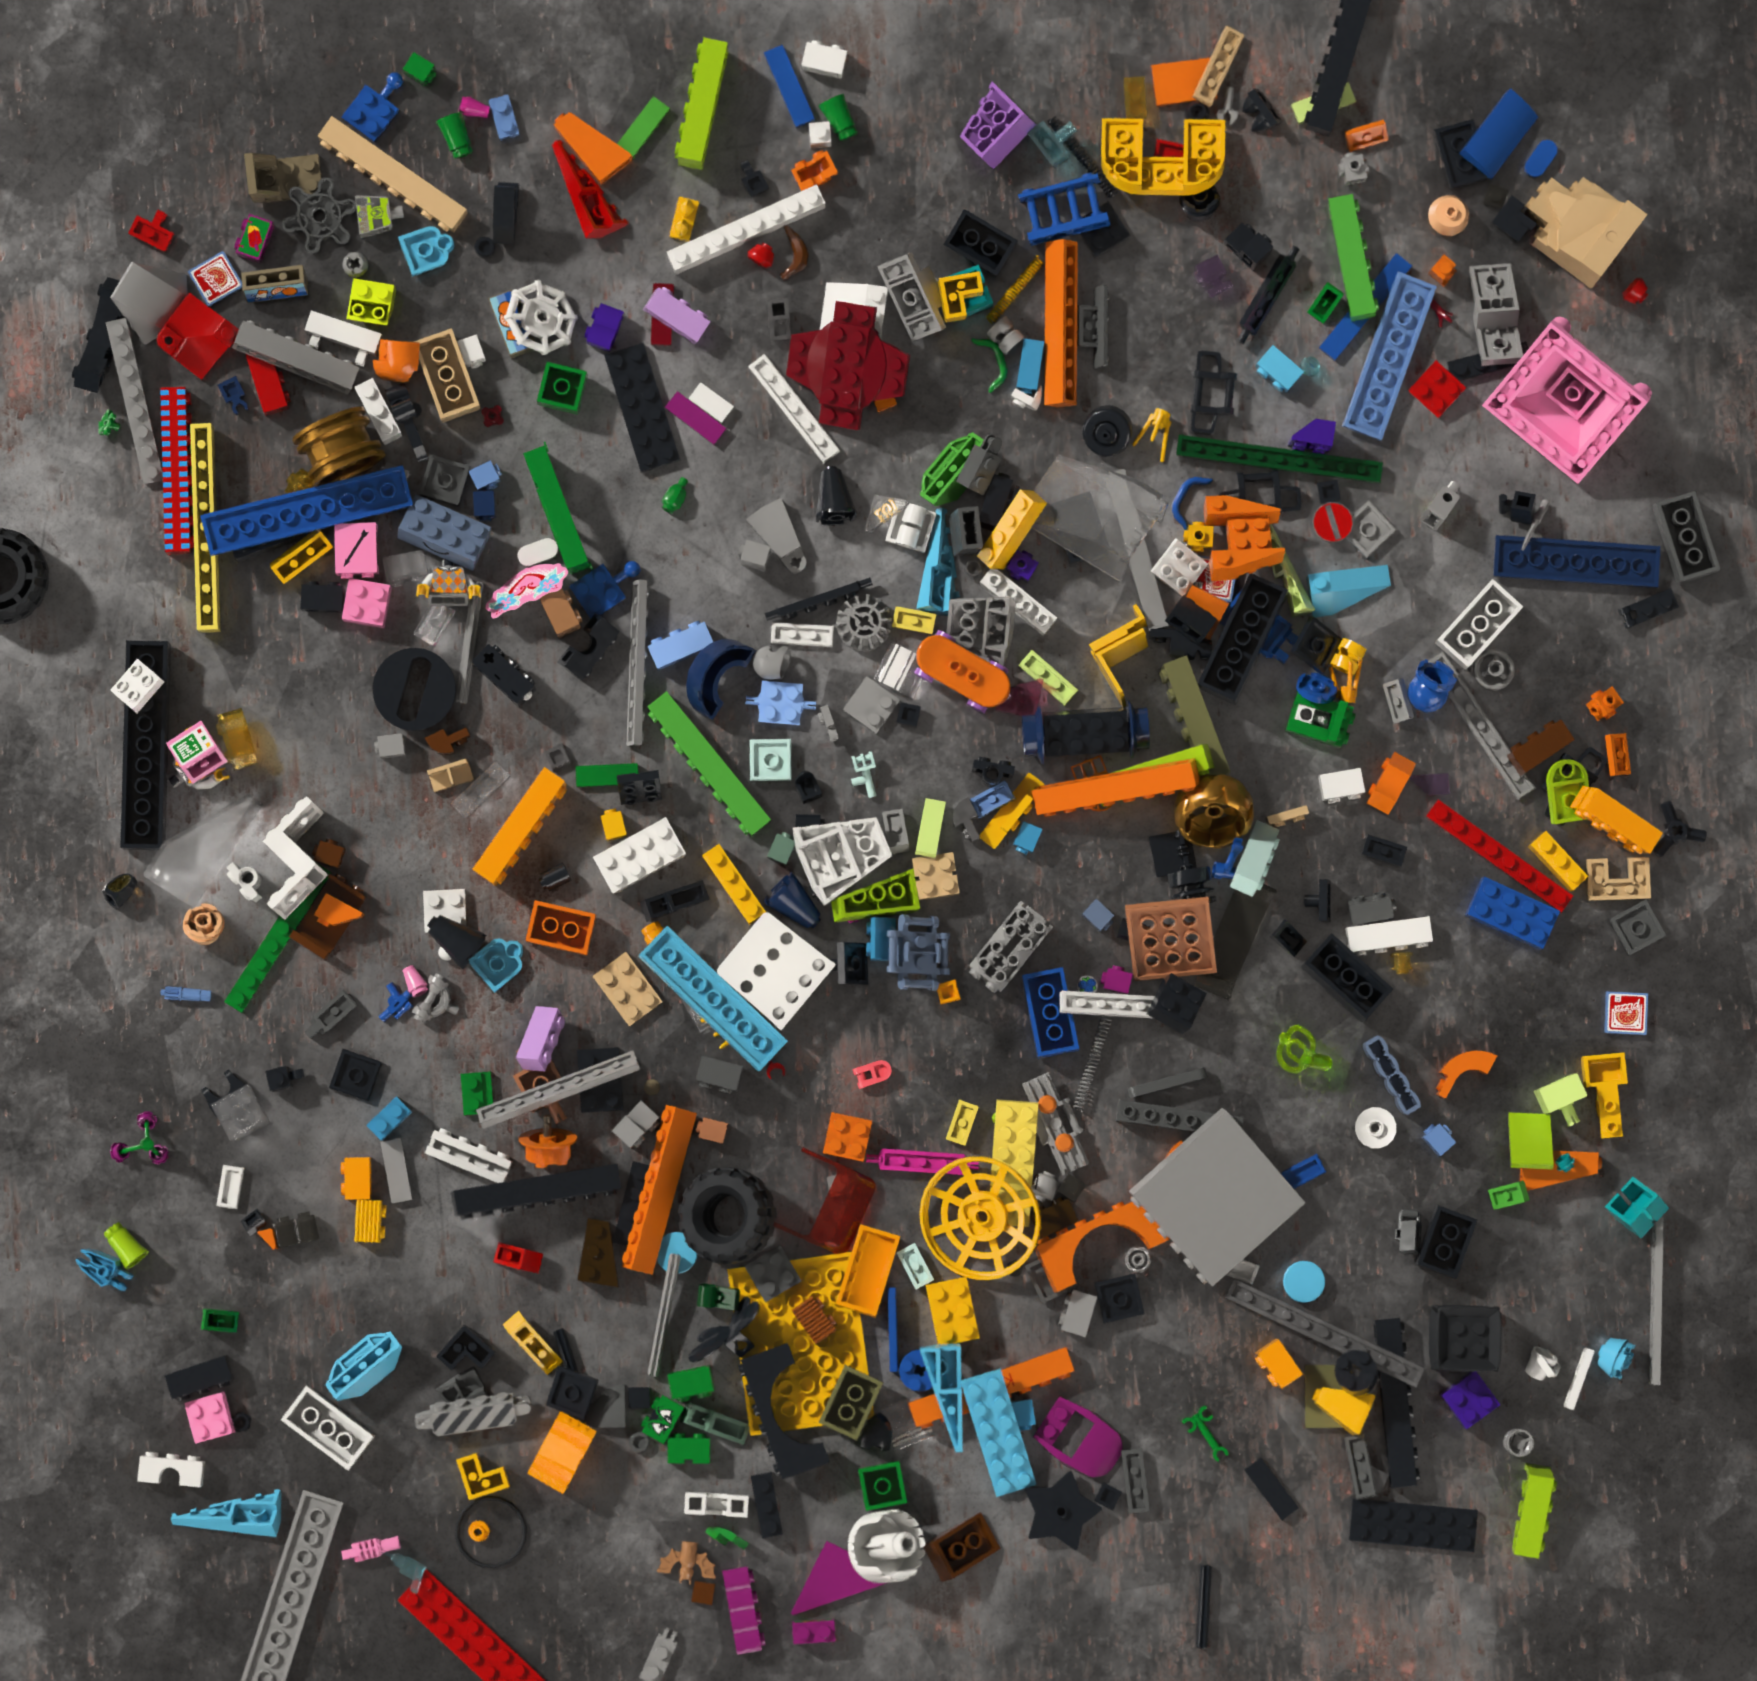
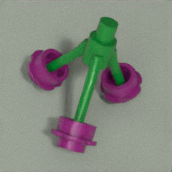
[110,1111,169,1165]

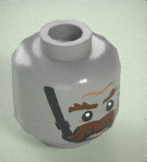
[1031,1171,1060,1204]

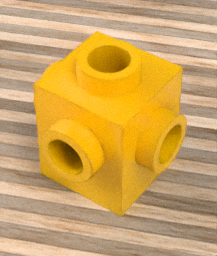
[1183,522,1214,552]

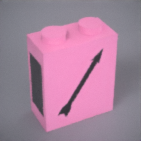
[334,522,379,579]

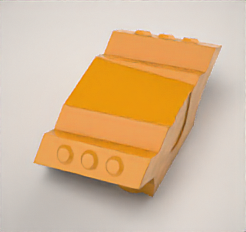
[527,1411,597,1494]

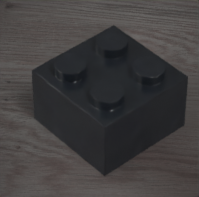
[1147,973,1207,1034]

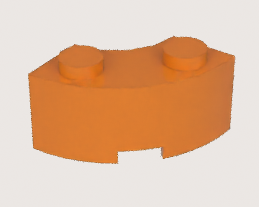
[1367,752,1416,815]

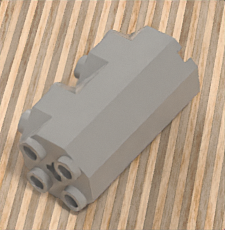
[968,901,1053,993]

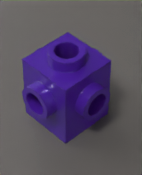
[1006,550,1039,583]

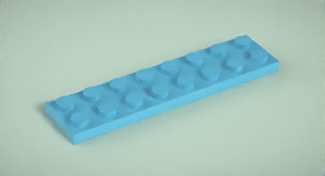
[638,926,788,1072]

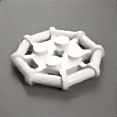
[504,280,578,355]

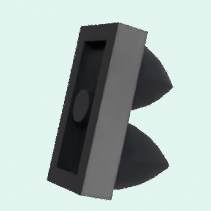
[1242,88,1282,132]

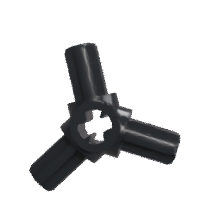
[1653,801,1707,857]

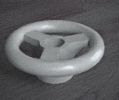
[1474,649,1515,690]

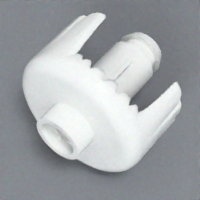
[848,1510,925,1583]

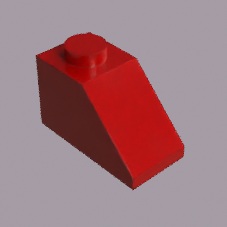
[493,1242,543,1274]

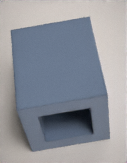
[1081,899,1114,932]

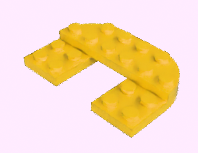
[1101,118,1225,195]

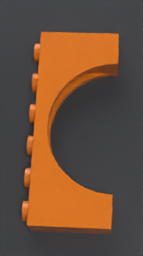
[1034,1196,1170,1293]

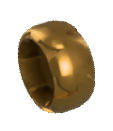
[1174,774,1254,848]

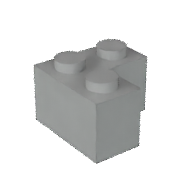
[612,1101,660,1148]

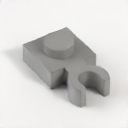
[817,705,839,742]

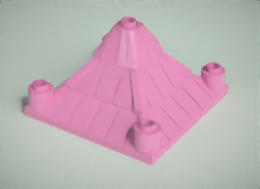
[1482,317,1652,484]

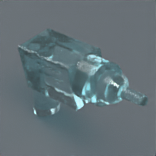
[384,1552,426,1594]

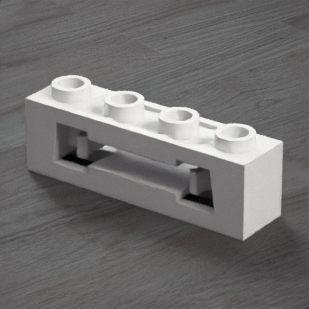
[979,569,1057,636]

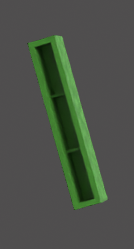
[1328,194,1379,322]

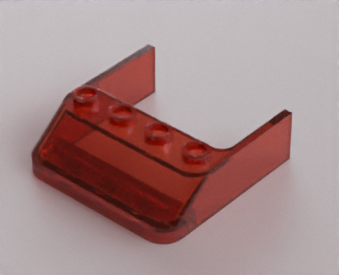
[774,1148,876,1254]

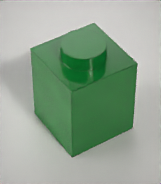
[403,52,436,86]

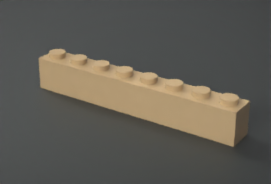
[318,116,468,233]

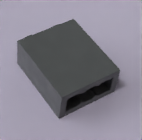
[949,506,983,557]

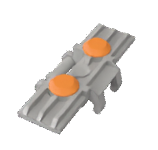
[1022,1072,1089,1175]

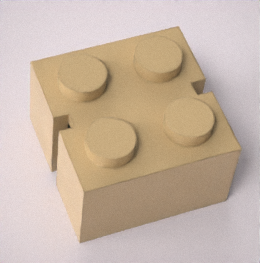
[912,852,960,901]

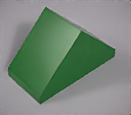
[1307,282,1345,324]
[201,1308,239,1333]

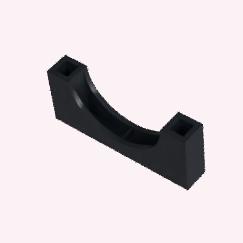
[738,1343,830,1480]

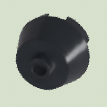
[1179,185,1220,222]

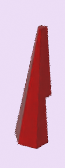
[552,140,628,239]

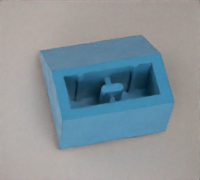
[866,917,896,961]

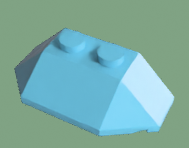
[325,1332,402,1401]

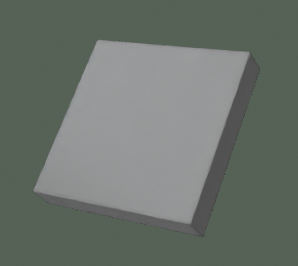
[1346,500,1397,559]

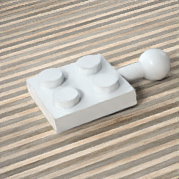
[423,889,467,961]

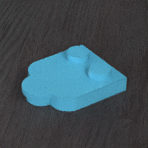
[398,226,454,277]
[469,938,523,993]

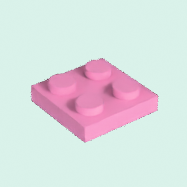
[184,1392,235,1443]

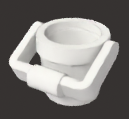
[1525,1346,1561,1380]

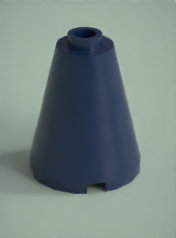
[763,872,821,929]

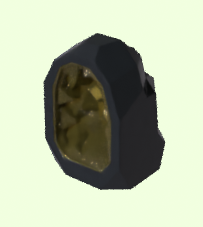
[102,874,137,909]

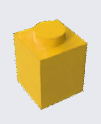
[601,808,627,841]

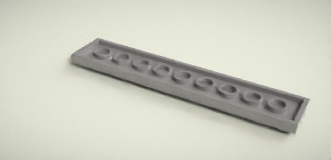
[241,1490,344,1681]

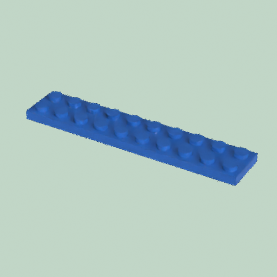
[200,465,413,556]

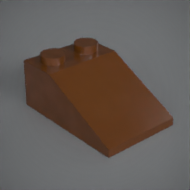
[923,1512,1001,1582]

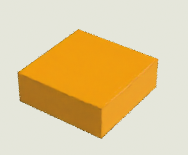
[937,979,961,1005]

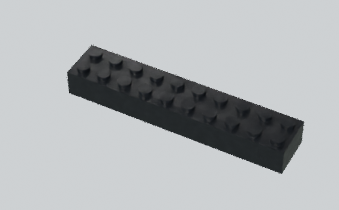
[120,640,171,850]

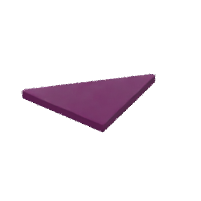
[791,1540,889,1615]

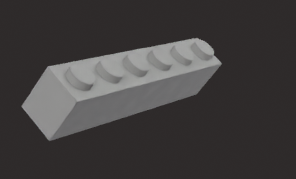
[232,320,359,395]

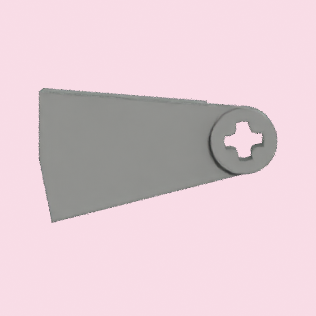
[746,498,806,574]

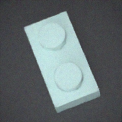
[896,1243,934,1289]

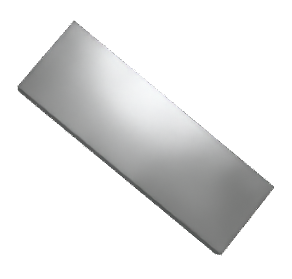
[380,1138,413,1204]

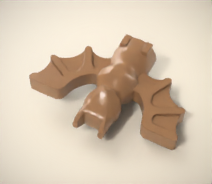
[657,1541,716,1585]

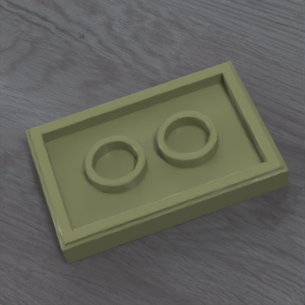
[1304,1365,1343,1428]

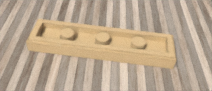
[1192,25,1245,107]

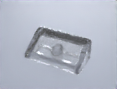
[414,605,455,646]

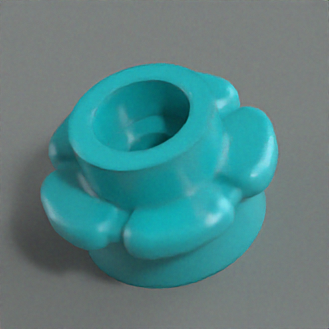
[1555,1153,1575,1172]

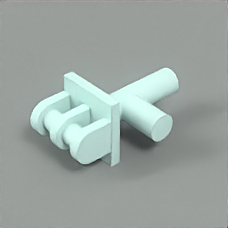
[851,751,877,798]

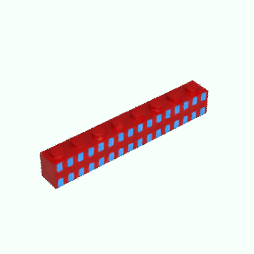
[160,387,194,555]

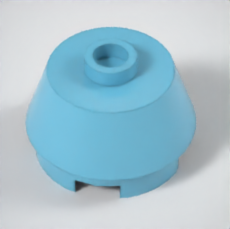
[1598,1338,1636,1379]

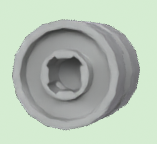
[987,316,1026,355]
[1503,1428,1534,1457]

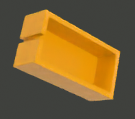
[1570,786,1663,854]

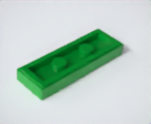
[576,763,638,787]

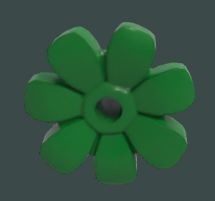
[98,410,120,436]

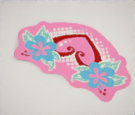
[485,563,568,619]

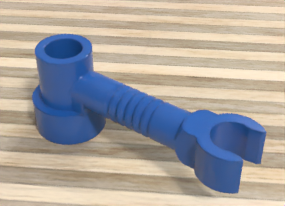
[1212,837,1244,879]

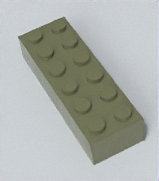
[1159,655,1231,775]

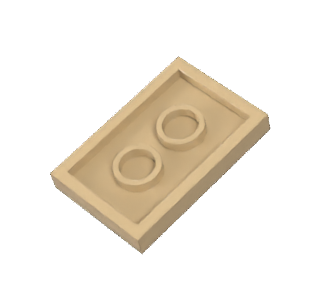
[593,952,663,1027]

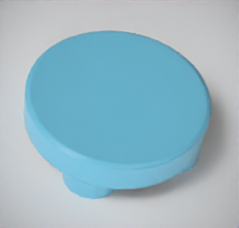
[657,1232,697,1274]
[1283,1261,1325,1303]

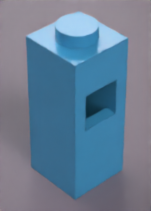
[1016,338,1044,395]

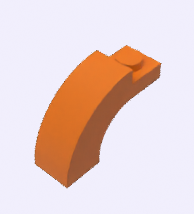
[1436,1051,1497,1099]

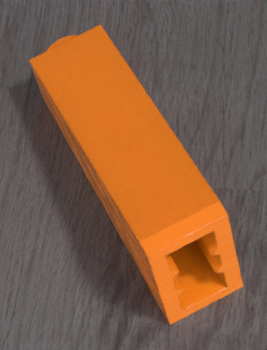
[553,112,633,185]
[1520,1150,1602,1191]

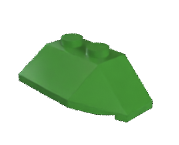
[920,432,984,506]

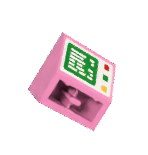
[166,721,228,784]

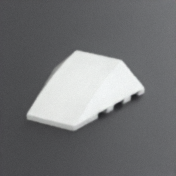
[792,817,892,905]

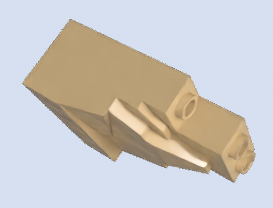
[1525,177,1648,289]

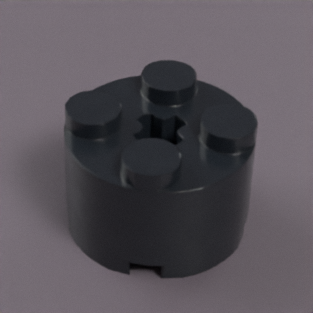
[1334,1350,1378,1396]

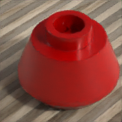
[747,242,774,269]
[1622,277,1649,304]

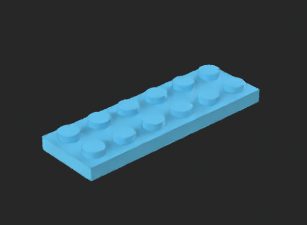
[961,1368,1037,1497]

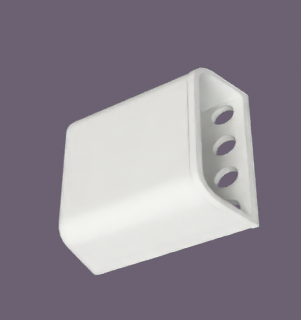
[717,912,836,1030]

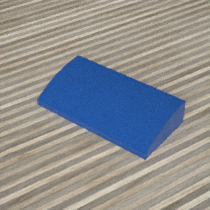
[1459,88,1538,179]

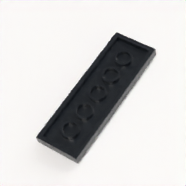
[604,343,680,473]
[1348,1498,1478,1552]

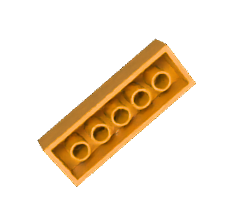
[472,767,567,886]

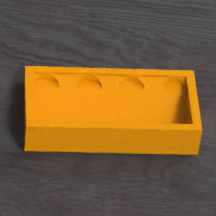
[836,1224,900,1318]

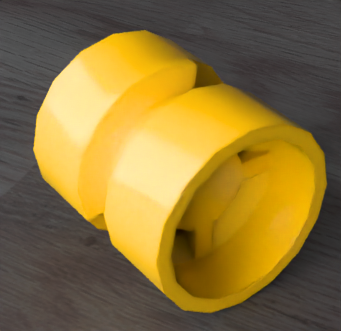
[1330,638,1367,676]

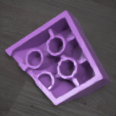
[960,82,1036,169]

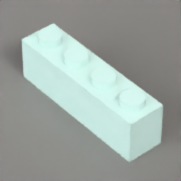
[1230,820,1280,897]

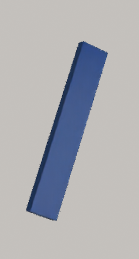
[1319,253,1412,361]

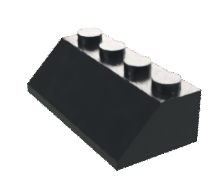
[1300,933,1393,1022]

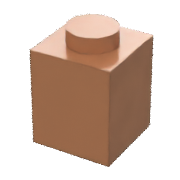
[696,1117,728,1144]

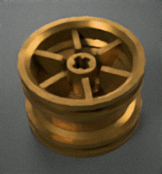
[292,406,386,487]

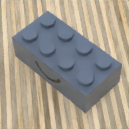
[397,494,491,571]

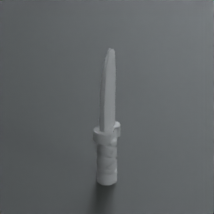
[1522,500,1550,550]

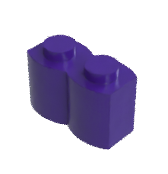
[584,303,625,352]

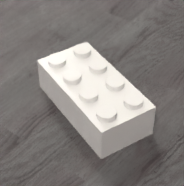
[1435,579,1523,670]
[593,817,686,895]
[281,1385,376,1470]

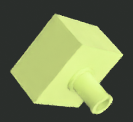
[1534,1073,1587,1127]

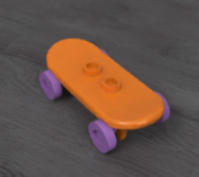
[914,630,1011,714]

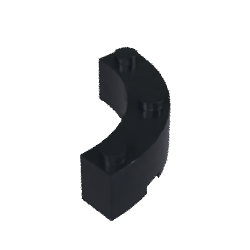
[72,277,122,393]

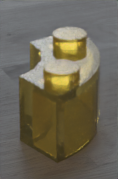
[216,708,258,771]

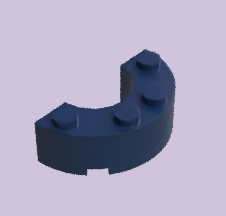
[686,639,757,721]

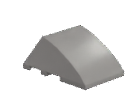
[111,262,187,345]
[947,596,1016,666]

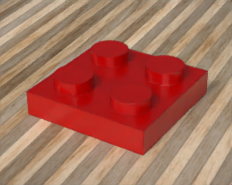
[1408,360,1467,418]

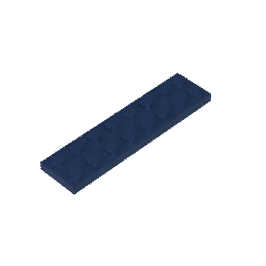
[1493,535,1661,588]

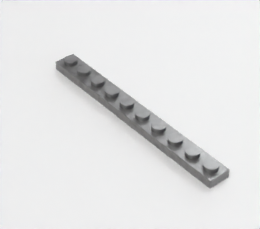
[1225,1279,1425,1387]

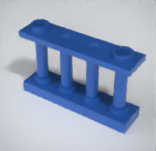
[1018,173,1111,246]

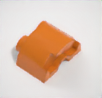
[791,150,838,191]

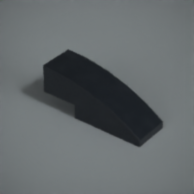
[640,880,710,922]

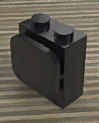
[979,472,1020,532]

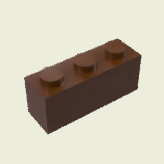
[1507,719,1575,776]

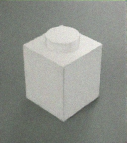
[809,121,831,149]
[457,334,486,369]

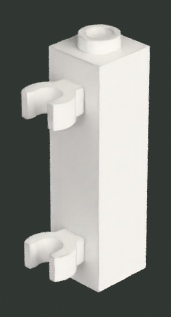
[304,311,383,367]

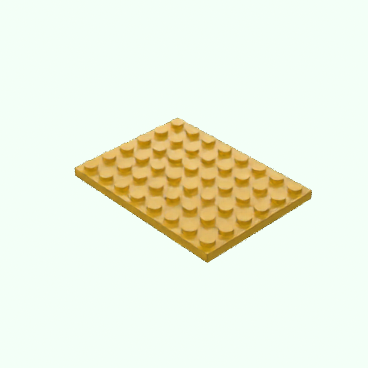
[727,1252,874,1436]

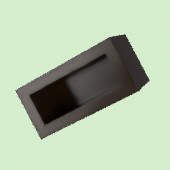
[1030,1196,1079,1239]

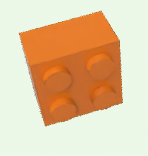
[823,1112,872,1162]

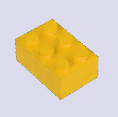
[925,1276,980,1344]

